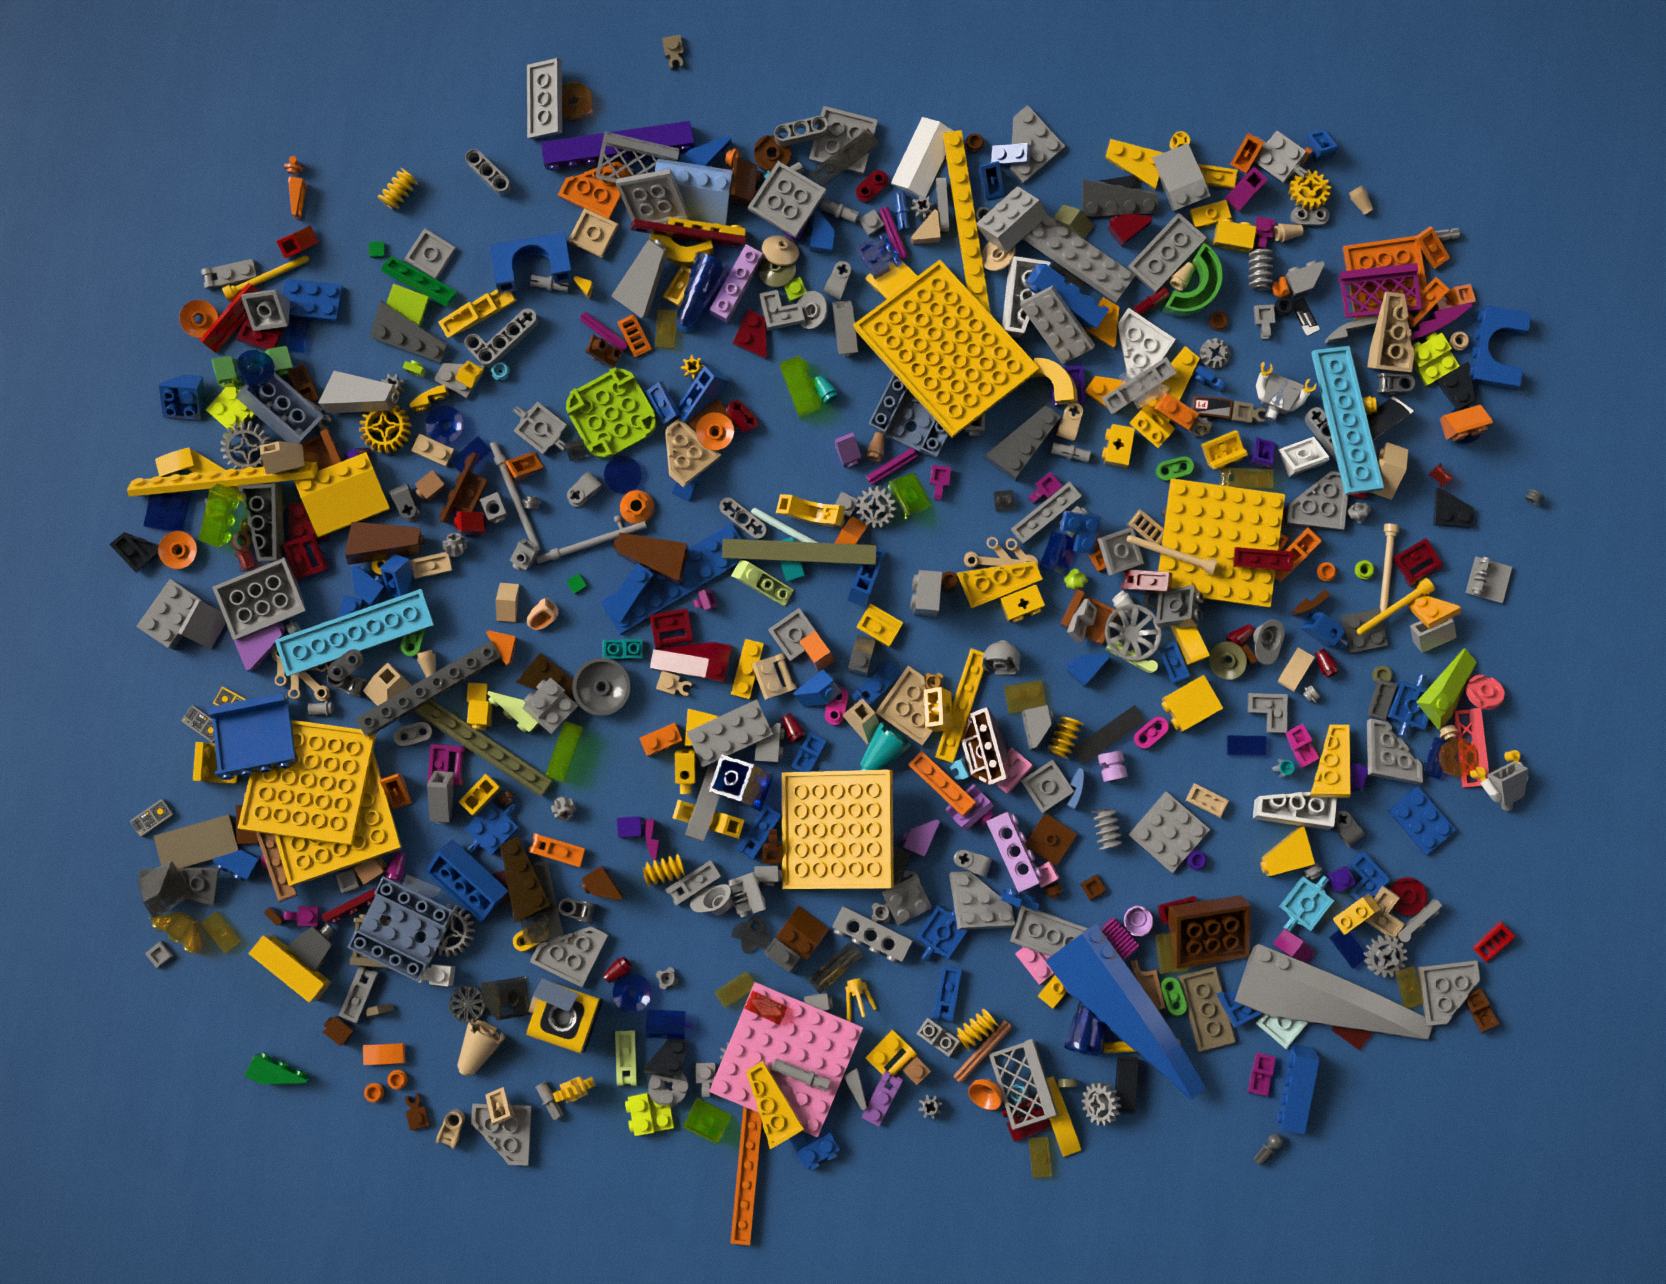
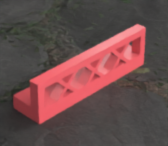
[1453,708,1489,788]

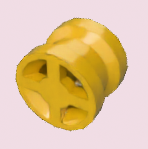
[1169,131,1190,150]

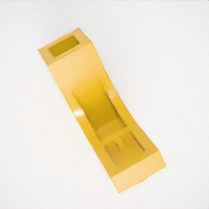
[649,223,714,267]
[1030,358,1078,405]
[776,494,845,527]
[672,800,744,839]

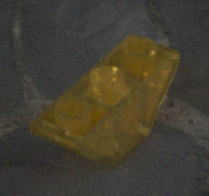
[149,912,203,954]

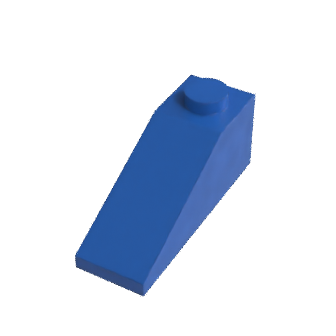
[677,135,732,167]
[677,366,729,423]
[847,544,886,607]
[605,563,655,623]

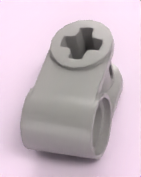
[823,261,851,300]
[567,471,603,507]
[953,850,993,877]

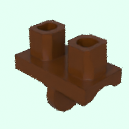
[585,335,622,368]

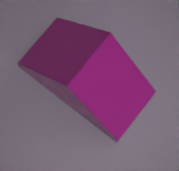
[1273,929,1315,964]

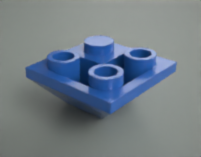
[159,375,205,420]

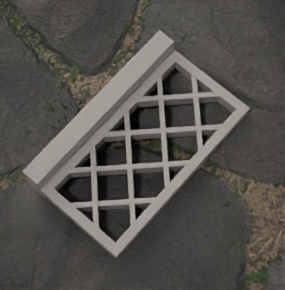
[595,132,679,183]
[989,1039,1059,1130]

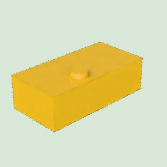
[248,934,332,1003]

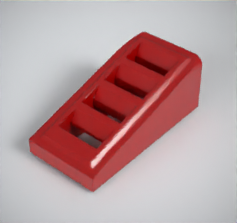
[1473,920,1515,962]

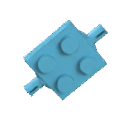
[1279,875,1334,932]

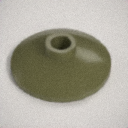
[759,258,796,288]
[1209,642,1247,680]

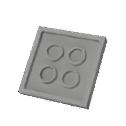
[809,106,878,175]
[748,161,826,238]
[616,169,689,223]
[1128,791,1210,873]

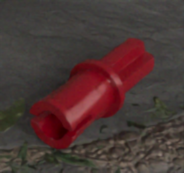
[1133,288,1170,316]

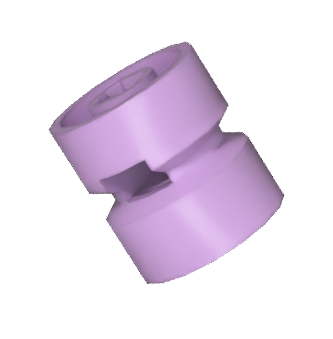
[1098,750,1128,782]

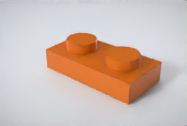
[1414,226,1450,269]

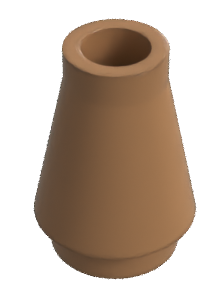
[865,432,886,462]

